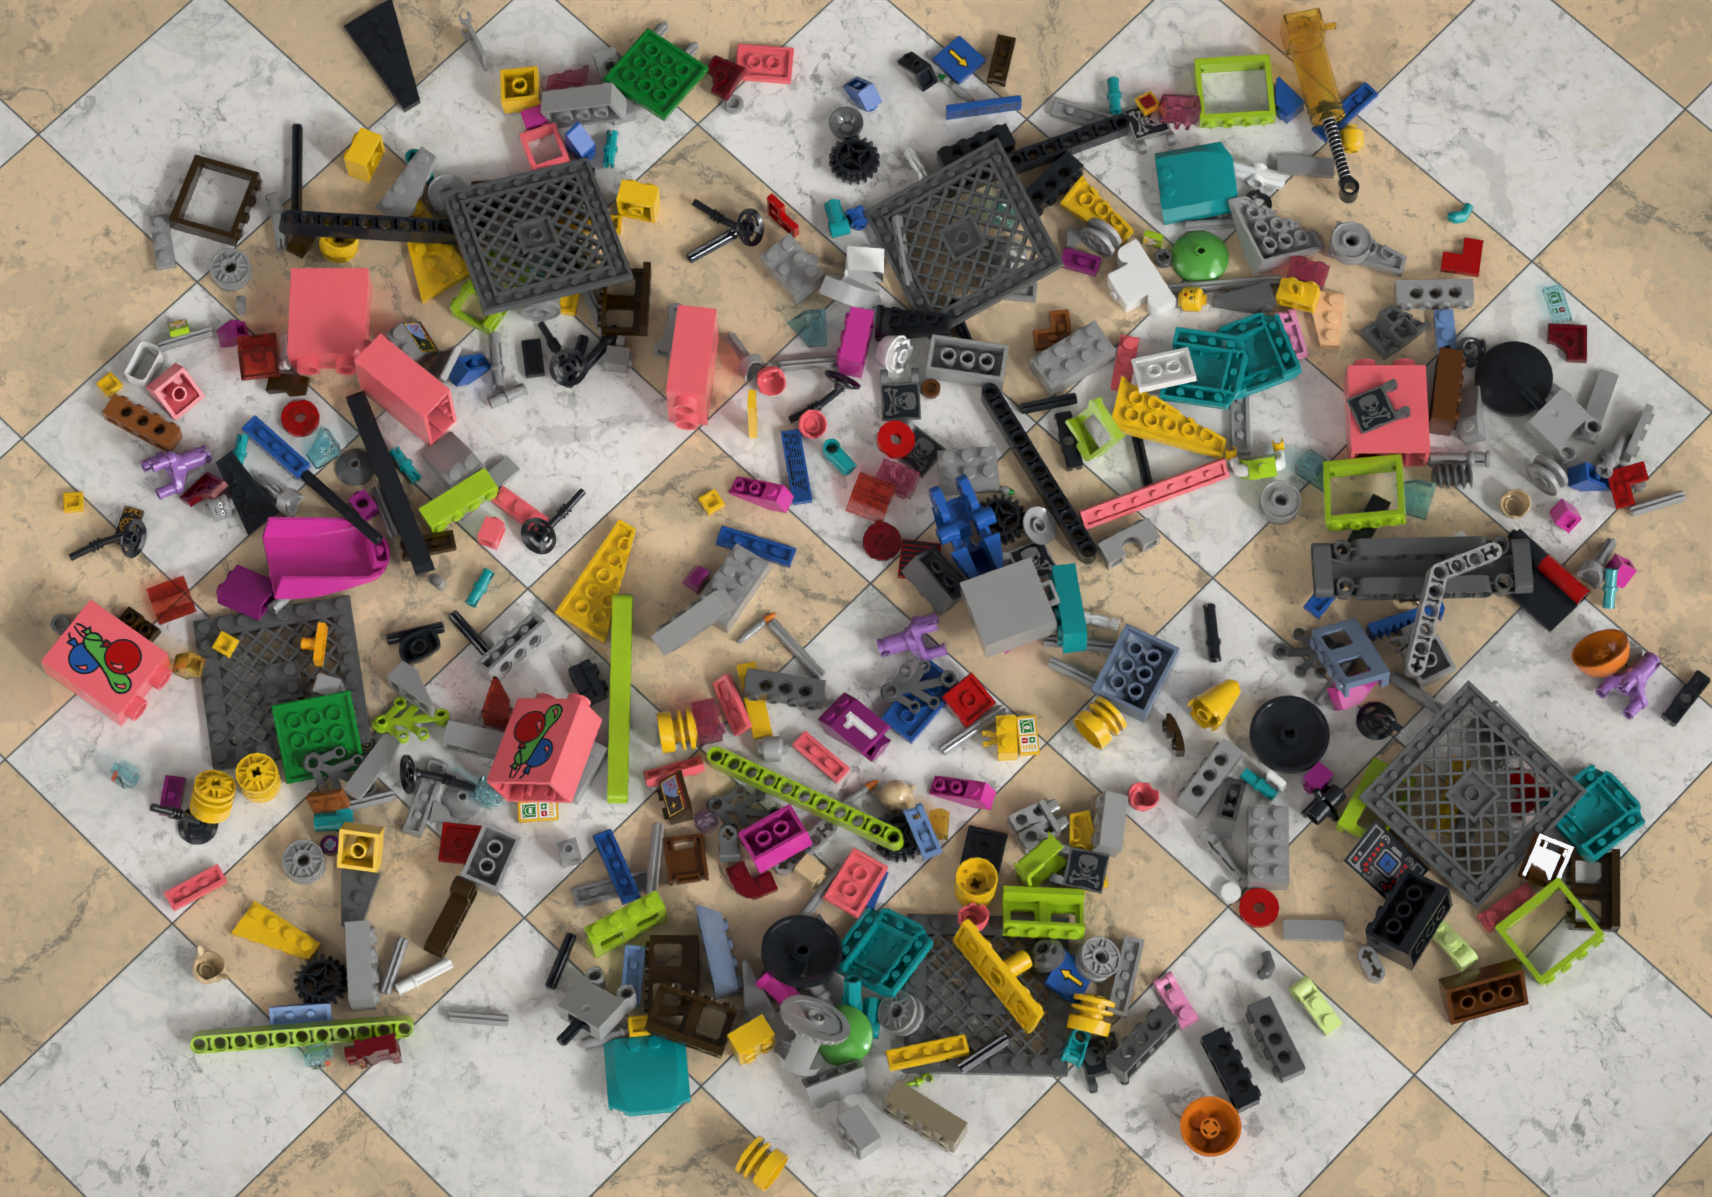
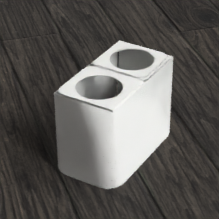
[844,246,884,282]
[124,341,164,391]

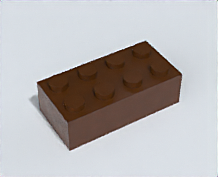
[1429,347,1466,436]

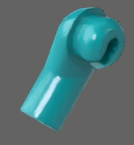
[1447,203,1473,224]

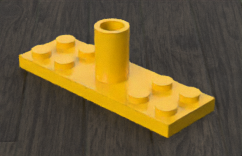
[952,919,1044,1034]

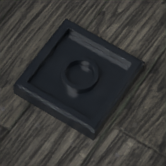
[960,825,1008,873]

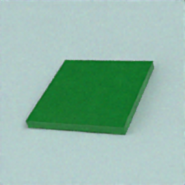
[603,28,709,121]
[271,690,364,784]

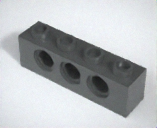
[742,668,826,710]
[1245,996,1306,1083]
[1106,1004,1179,1083]

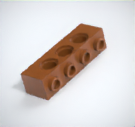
[102,394,183,452]

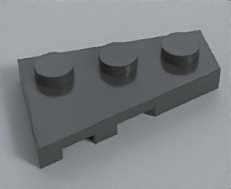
[341,868,380,927]

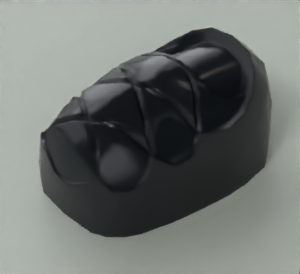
[399,628,441,665]

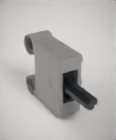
[1519,384,1602,465]
[557,967,638,1046]

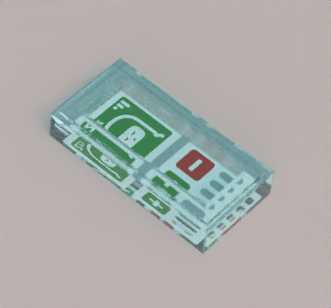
[1542,284,1572,324]

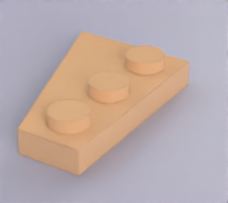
[1311,291,1344,349]

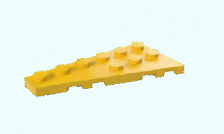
[403,198,469,304]
[555,519,636,644]

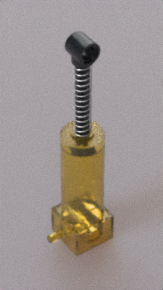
[1280,8,1360,203]

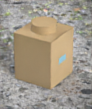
[794,853,826,888]

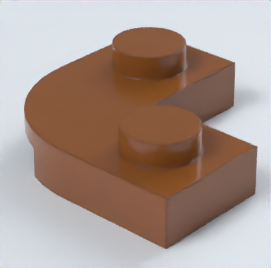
[1032,309,1071,351]

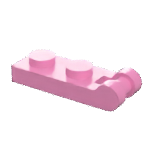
[1275,308,1308,360]
[1152,971,1199,1030]

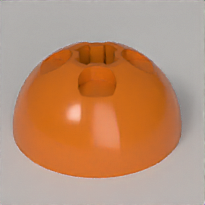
[1572,629,1630,678]
[1180,1096,1242,1157]

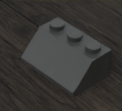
[901,546,965,615]

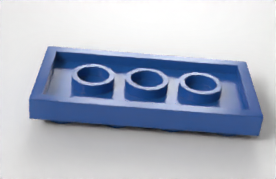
[881,661,958,745]

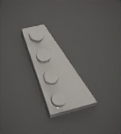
[376,146,438,217]
[1327,220,1407,277]

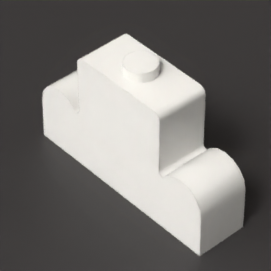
[1107,239,1176,316]

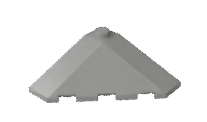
[1228,196,1325,275]

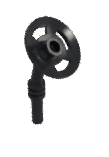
[692,199,764,247]
[538,321,588,387]
[788,370,861,424]
[521,488,586,555]
[69,519,147,561]
[1356,702,1408,740]
[400,754,477,795]
[149,803,218,845]

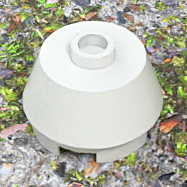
[876,335,913,373]

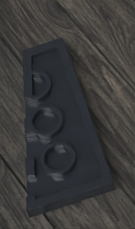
[875,305,952,342]
[216,450,280,536]

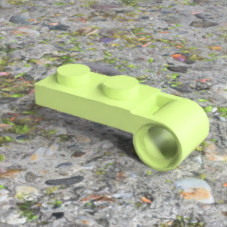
[1432,920,1478,972]
[1289,975,1343,1036]

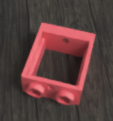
[519,122,570,171]

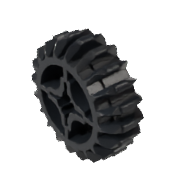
[829,135,880,185]
[974,494,1025,546]
[872,809,920,863]
[294,954,348,1005]

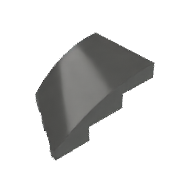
[1359,305,1430,360]

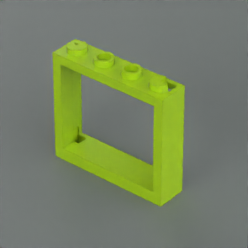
[1193,54,1276,129]
[1323,454,1406,532]
[1495,877,1606,986]

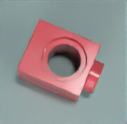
[477,516,506,550]

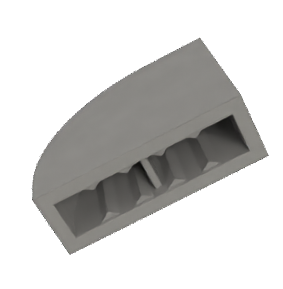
[819,273,880,310]

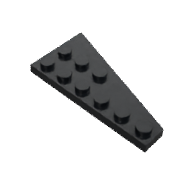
[344,0,421,112]

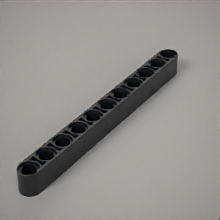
[937,114,1130,198]
[278,210,487,245]
[981,383,1097,564]
[346,390,435,577]

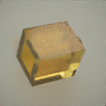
[172,652,205,680]
[929,808,950,841]

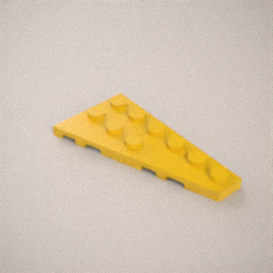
[1112,376,1227,459]

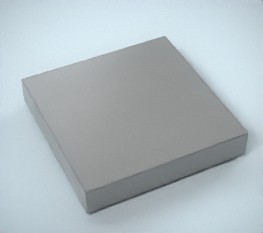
[430,345,462,383]

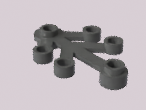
[1272,628,1347,678]
[880,660,957,714]
[303,746,376,795]
[706,784,781,835]

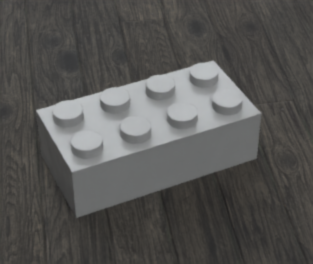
[541,82,627,129]
[1029,320,1116,397]
[926,334,1009,390]
[698,543,770,634]
[651,587,737,656]
[1246,805,1289,890]
[345,920,380,1012]

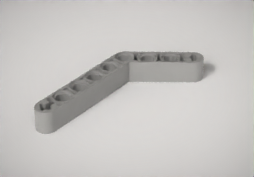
[1403,542,1502,678]

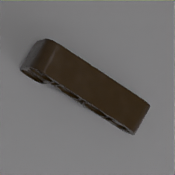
[424,875,478,959]

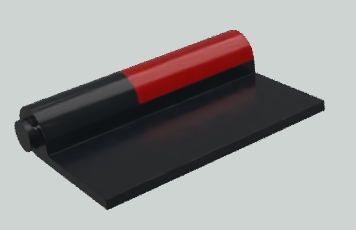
[1498,529,1591,633]

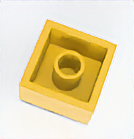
[500,66,542,114]
[343,127,385,183]
[616,179,661,224]
[337,822,384,873]
[727,1014,776,1065]

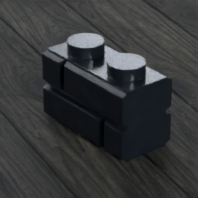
[568,659,609,706]

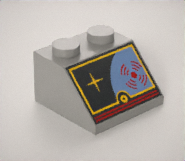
[386,321,440,365]

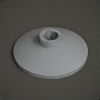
[1022,506,1057,545]
[443,780,483,819]

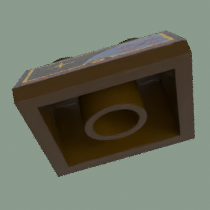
[657,770,693,825]

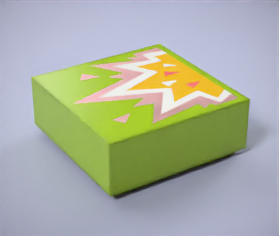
[1143,230,1164,249]
[168,318,190,338]

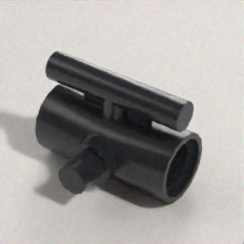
[1301,784,1346,825]

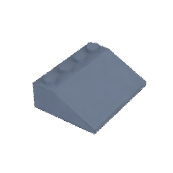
[1091,623,1180,723]
[696,905,742,1000]

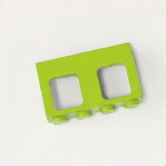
[450,251,531,335]
[1336,757,1417,846]
[1002,885,1085,940]
[584,890,667,958]

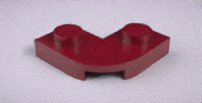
[725,861,778,900]

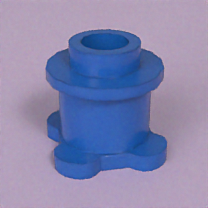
[845,205,868,231]

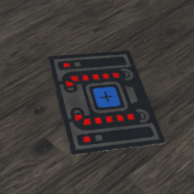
[1344,820,1429,900]

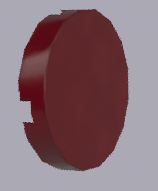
[863,522,901,561]

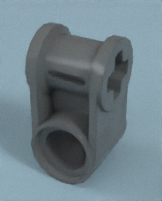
[719,823,740,863]

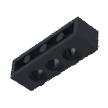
[937,123,1016,168]
[1025,151,1084,217]
[1200,1027,1262,1113]

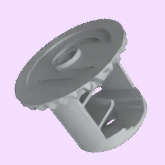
[773,995,850,1077]

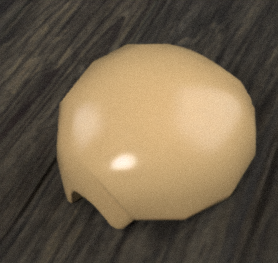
[1499,488,1531,519]

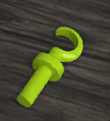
[904,1073,933,1087]

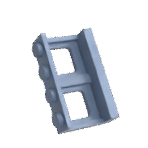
[1310,618,1390,698]

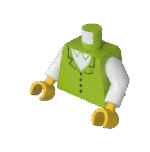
[1225,438,1286,480]

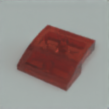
[845,472,897,523]
[146,575,197,625]

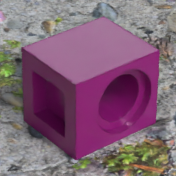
[348,489,379,521]
[1301,761,1334,795]

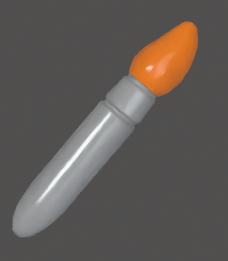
[737,612,775,644]
[840,779,879,805]

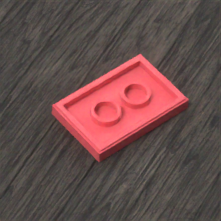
[736,43,794,84]
[823,847,888,919]

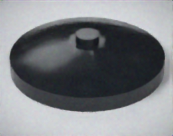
[1475,341,1553,417]
[1249,696,1330,774]
[761,915,843,988]

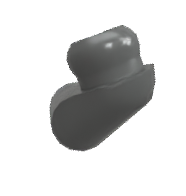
[1257,950,1275,980]

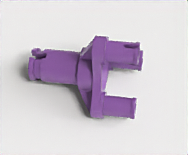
[140,444,212,500]
[876,612,948,662]
[1595,652,1661,720]

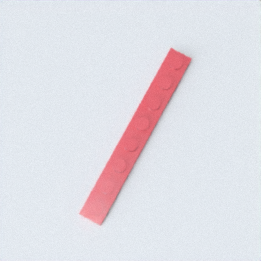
[1078,458,1230,530]

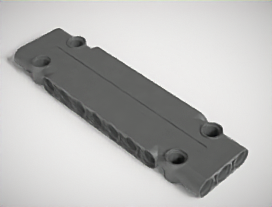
[1311,536,1533,600]

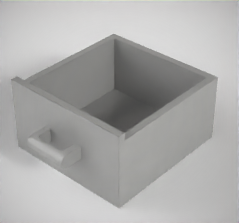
[960,557,1060,658]

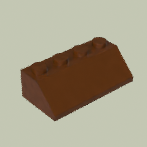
[1438,958,1529,1025]

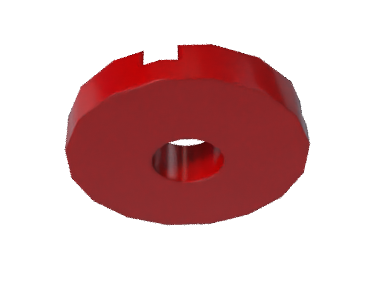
[281,399,320,437]
[876,420,915,459]
[1239,888,1279,928]

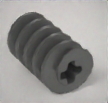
[1431,464,1473,489]

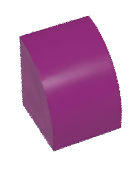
[216,319,250,347]
[683,566,710,595]
[863,735,891,762]

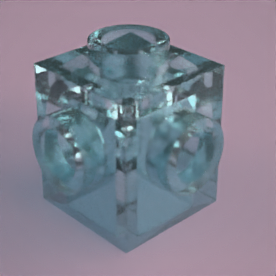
[473,777,503,809]

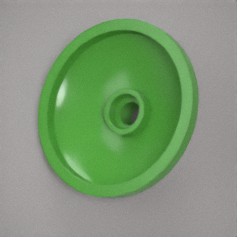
[1171,231,1229,282]
[818,1005,873,1066]

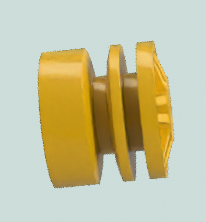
[319,224,359,264]
[1073,696,1127,750]
[656,708,698,754]
[235,753,282,803]
[189,770,236,824]
[954,857,998,906]
[1066,993,1116,1037]
[735,1136,789,1192]

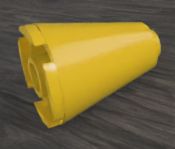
[1187,679,1241,731]

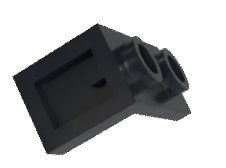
[897,51,938,92]

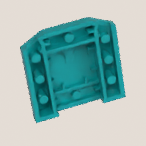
[1155,141,1238,225]
[1216,313,1302,399]
[1159,327,1248,410]
[1539,764,1645,863]
[837,908,934,998]
[604,1035,691,1117]

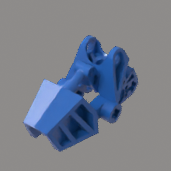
[928,474,1004,580]

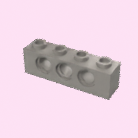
[593,47,638,126]
[1394,279,1474,311]
[475,611,552,686]
[1176,738,1243,819]

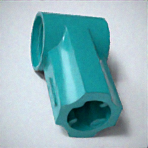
[824,199,851,239]
[822,438,857,477]
[314,809,354,833]
[842,974,863,1012]
[863,997,882,1039]

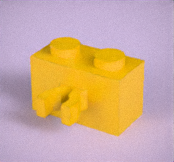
[1275,277,1321,313]
[982,715,1018,761]

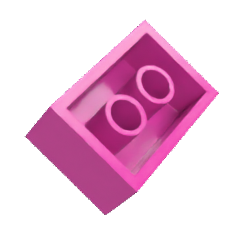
[836,306,874,378]
[737,804,813,874]

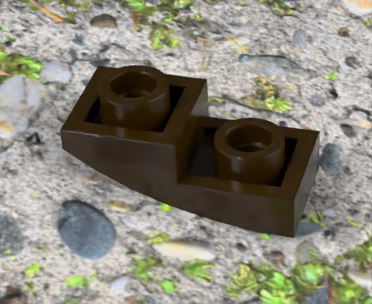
[286,223,316,259]
[265,374,310,397]
[118,607,162,643]
[1162,713,1185,757]

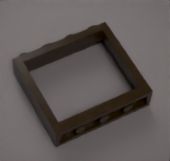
[169,154,263,247]

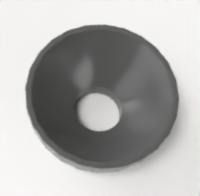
[829,106,864,140]
[1029,938,1065,973]

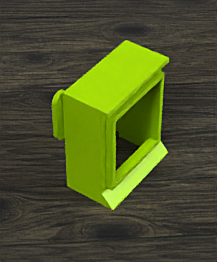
[1065,397,1126,461]
[1014,831,1067,887]

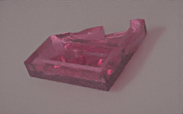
[546,65,590,91]

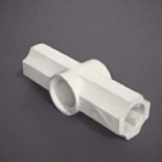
[1234,160,1287,190]

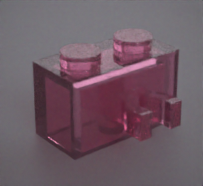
[1157,94,1202,130]
[1286,255,1330,291]
[875,458,920,500]
[691,698,726,746]

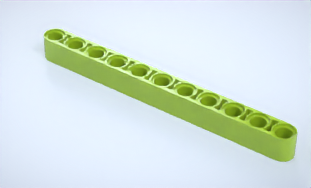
[607,594,633,804]
[707,746,904,851]
[190,1015,414,1054]

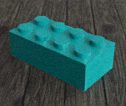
[1048,563,1087,654]

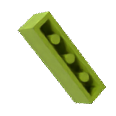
[418,467,499,533]

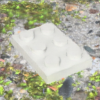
[1131,347,1197,393]

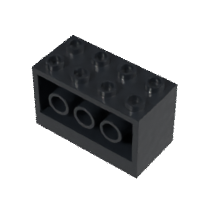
[1365,868,1453,971]

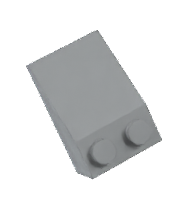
[420,431,485,489]

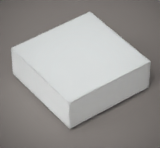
[1265,770,1287,793]

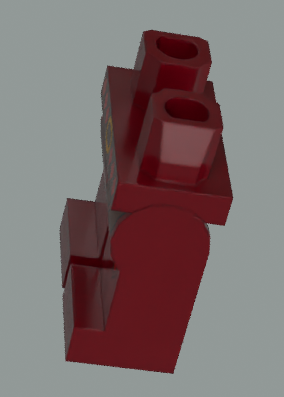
[344,1033,402,1069]

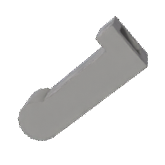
[653,303,682,359]

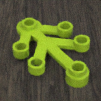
[372,697,450,744]

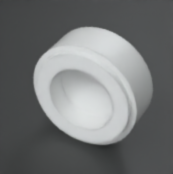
[1220,882,1241,904]

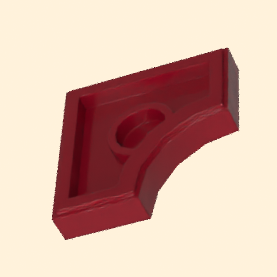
[707,55,747,101]
[1547,323,1587,363]
[179,472,228,507]

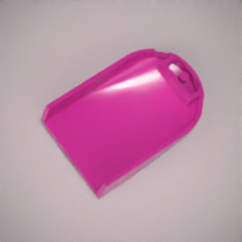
[262,517,390,599]

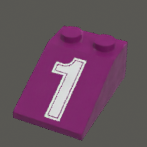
[817,692,890,755]

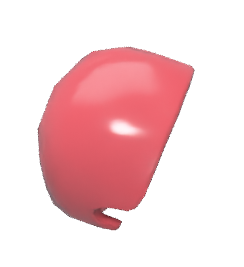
[756,365,786,396]
[798,410,827,439]
[1127,782,1159,812]
[957,902,989,931]

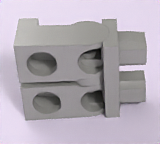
[1007,799,1069,855]

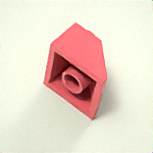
[146,363,205,421]

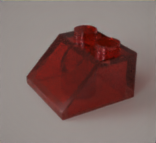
[237,333,280,381]
[481,676,514,731]

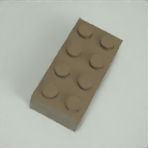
[884,1080,968,1153]

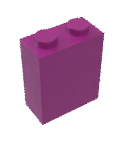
[216,564,275,621]

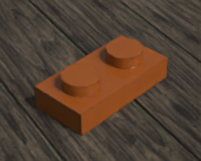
[306,788,351,814]

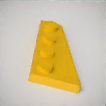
[1060,175,1134,247]
[1069,810,1109,892]
[231,901,322,961]

